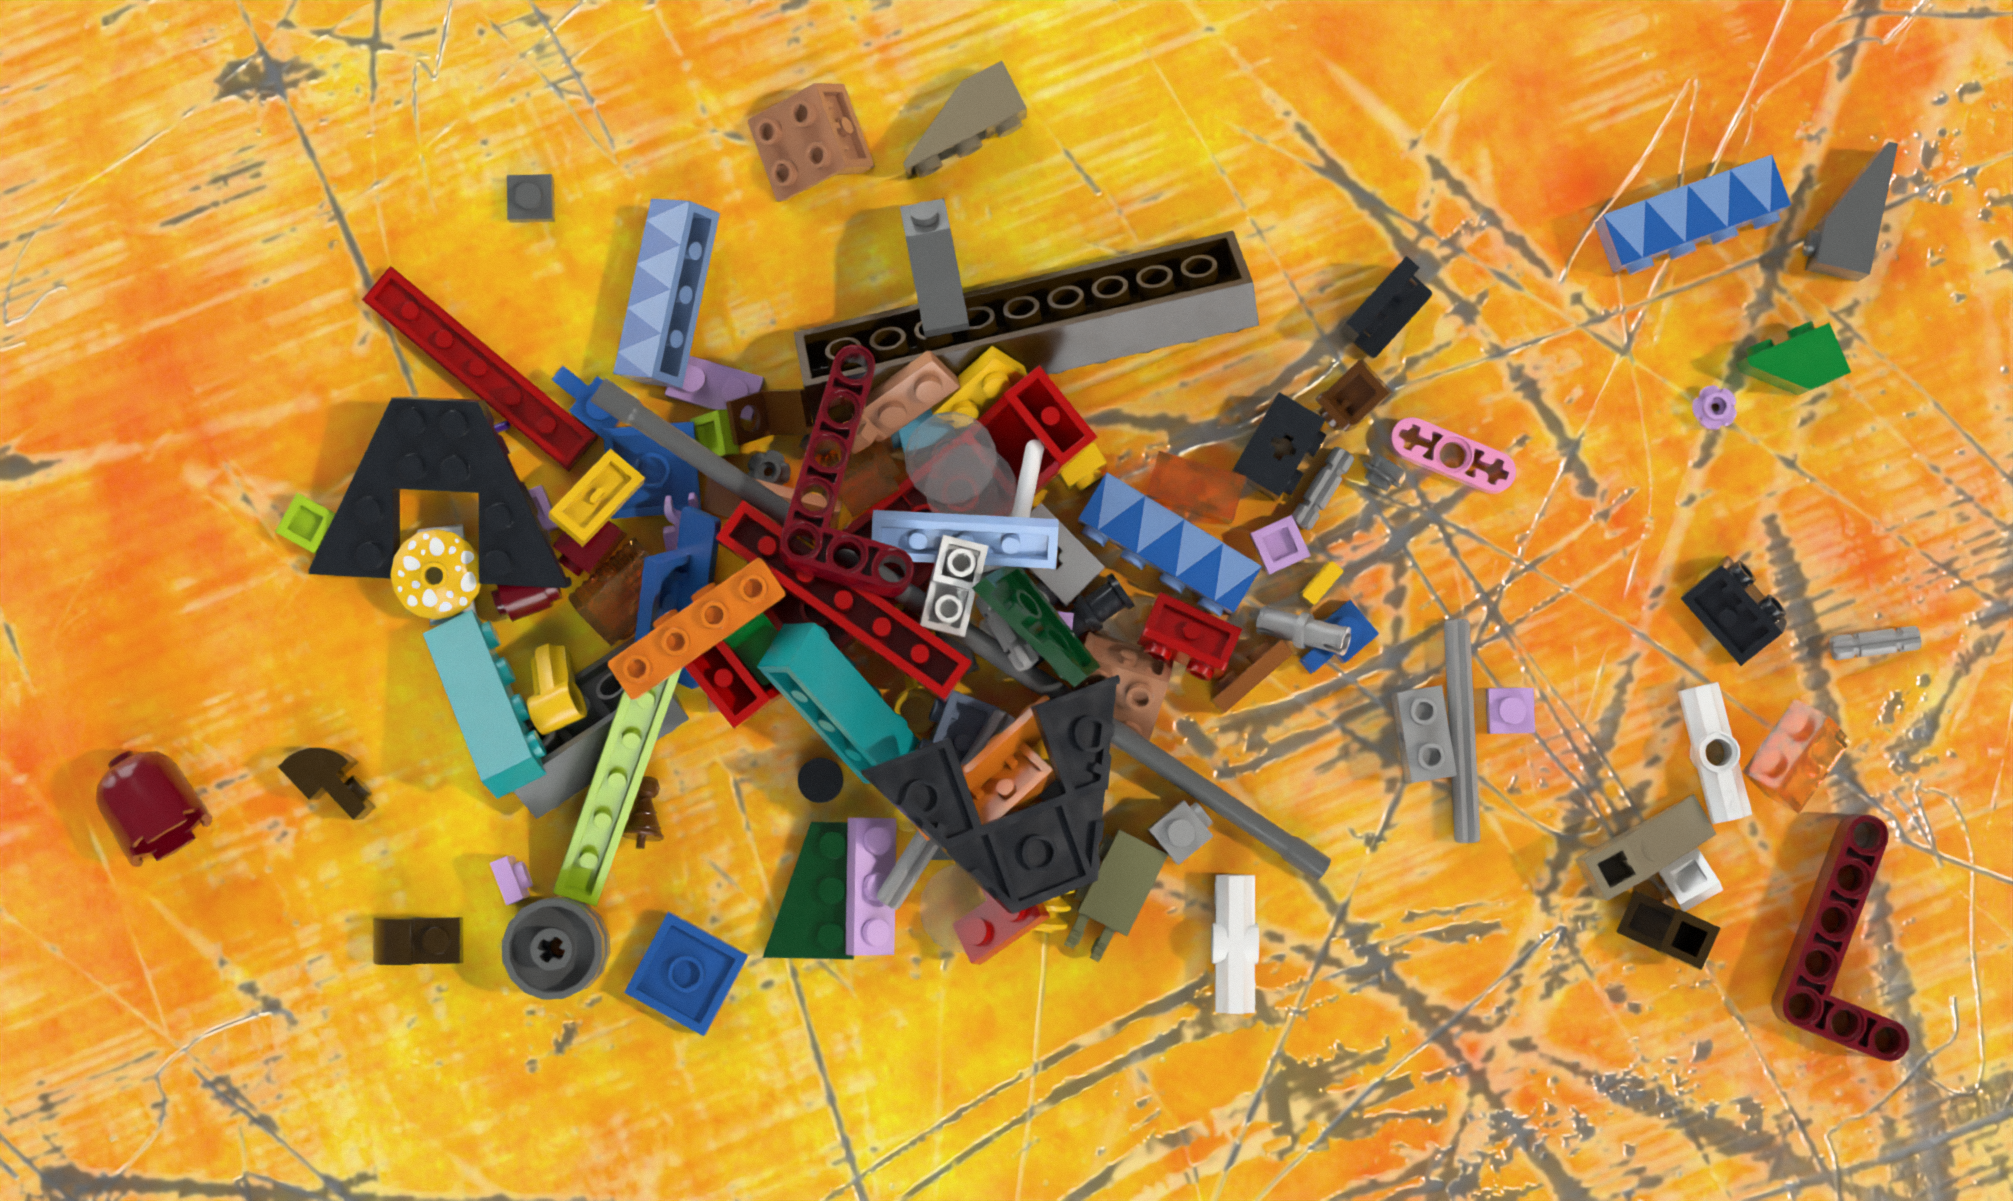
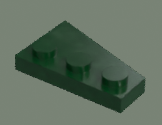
[972,566,1101,687]
[762,822,854,960]

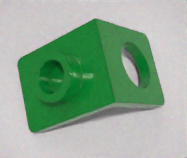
[723,613,779,686]

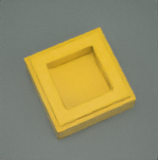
[1298,561,1344,608]

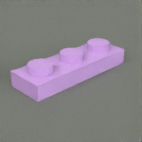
[845,818,896,956]

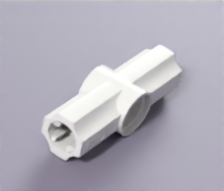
[1677,682,1752,824]
[1211,874,1259,1014]

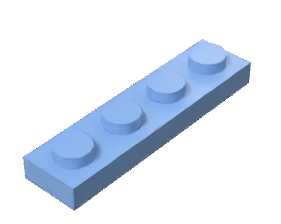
[872,510,1059,569]

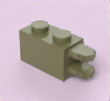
[1064,829,1168,962]

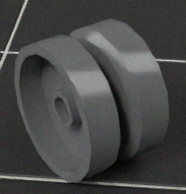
[502,897,610,1000]

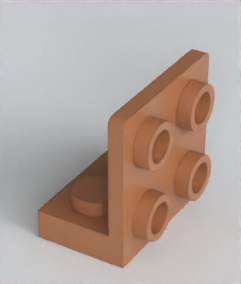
[748,83,875,201]
[1071,630,1174,751]

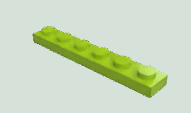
[553,669,682,907]

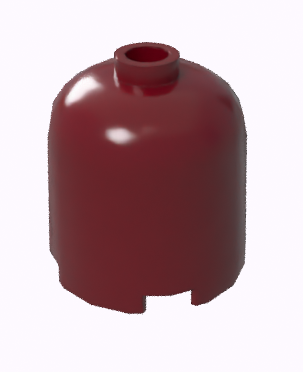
[96,751,212,867]

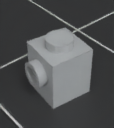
[1147,800,1213,865]

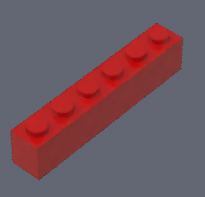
[716,500,972,702]

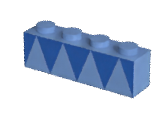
[1594,155,1791,275]
[613,198,720,388]
[1078,472,1262,617]

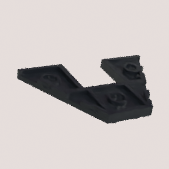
[309,396,572,588]
[861,675,1120,914]

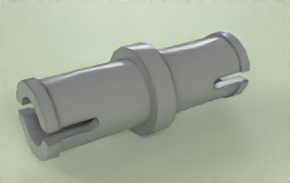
[1256,606,1351,656]

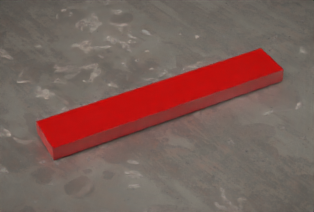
[362,266,598,472]

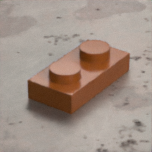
[1210,639,1293,714]

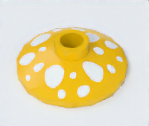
[390,529,481,620]

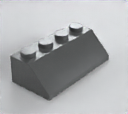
[513,636,689,819]

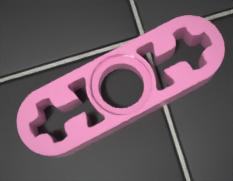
[1389,417,1516,494]

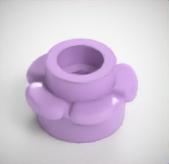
[1692,385,1737,430]

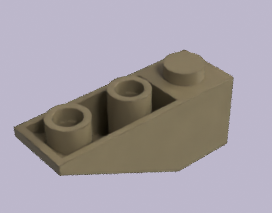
[903,61,1027,178]
[1574,794,1716,901]

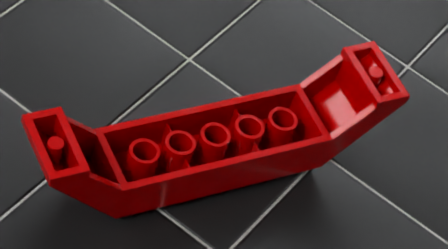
[685,365,1098,729]

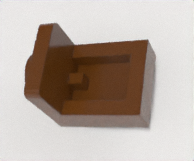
[1315,359,1393,432]

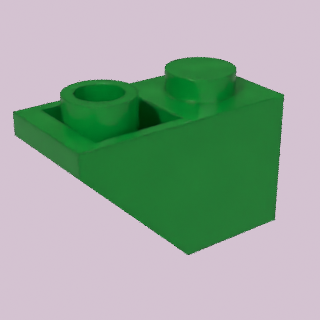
[1736,321,1851,396]

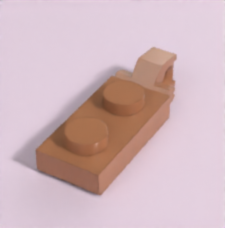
[850,350,960,454]

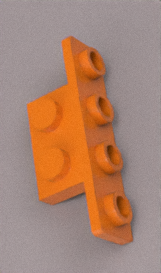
[608,558,786,700]
[914,695,1056,840]

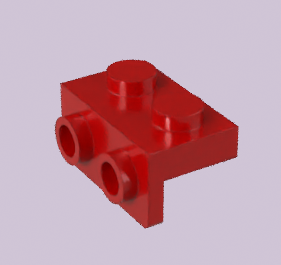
[1137,592,1242,681]

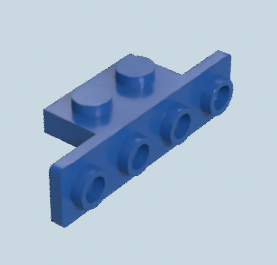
[635,506,721,689]

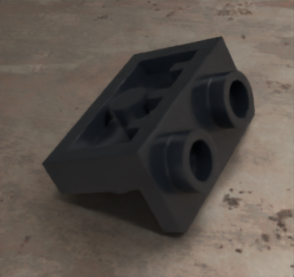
[1340,256,1432,359]
[1680,555,1787,666]

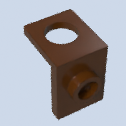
[726,388,813,445]

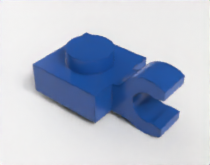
[552,366,621,439]
[1299,600,1379,674]

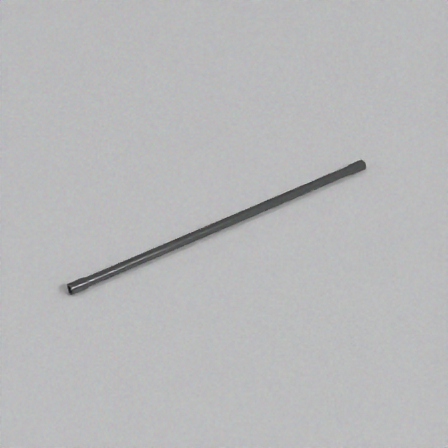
[591,378,1331,881]

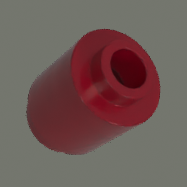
[491,585,563,622]

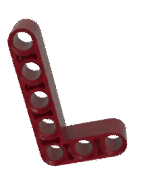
[779,345,914,597]
[1771,814,1910,1062]

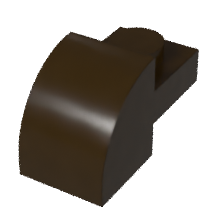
[278,748,376,820]
[1616,890,1721,970]
[373,917,463,965]

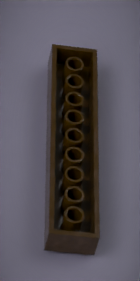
[794,230,1259,424]

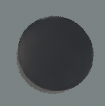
[798,758,844,803]

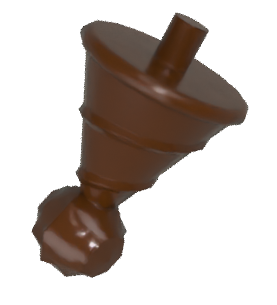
[622,776,664,849]

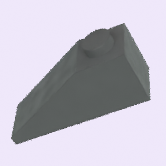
[1802,142,1898,282]
[900,198,970,338]

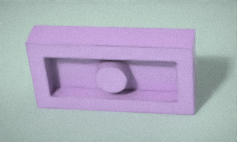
[665,355,765,422]

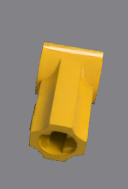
[527,643,587,735]

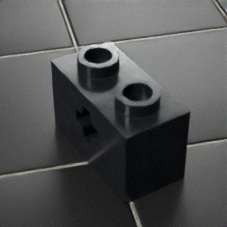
[1230,392,1327,501]

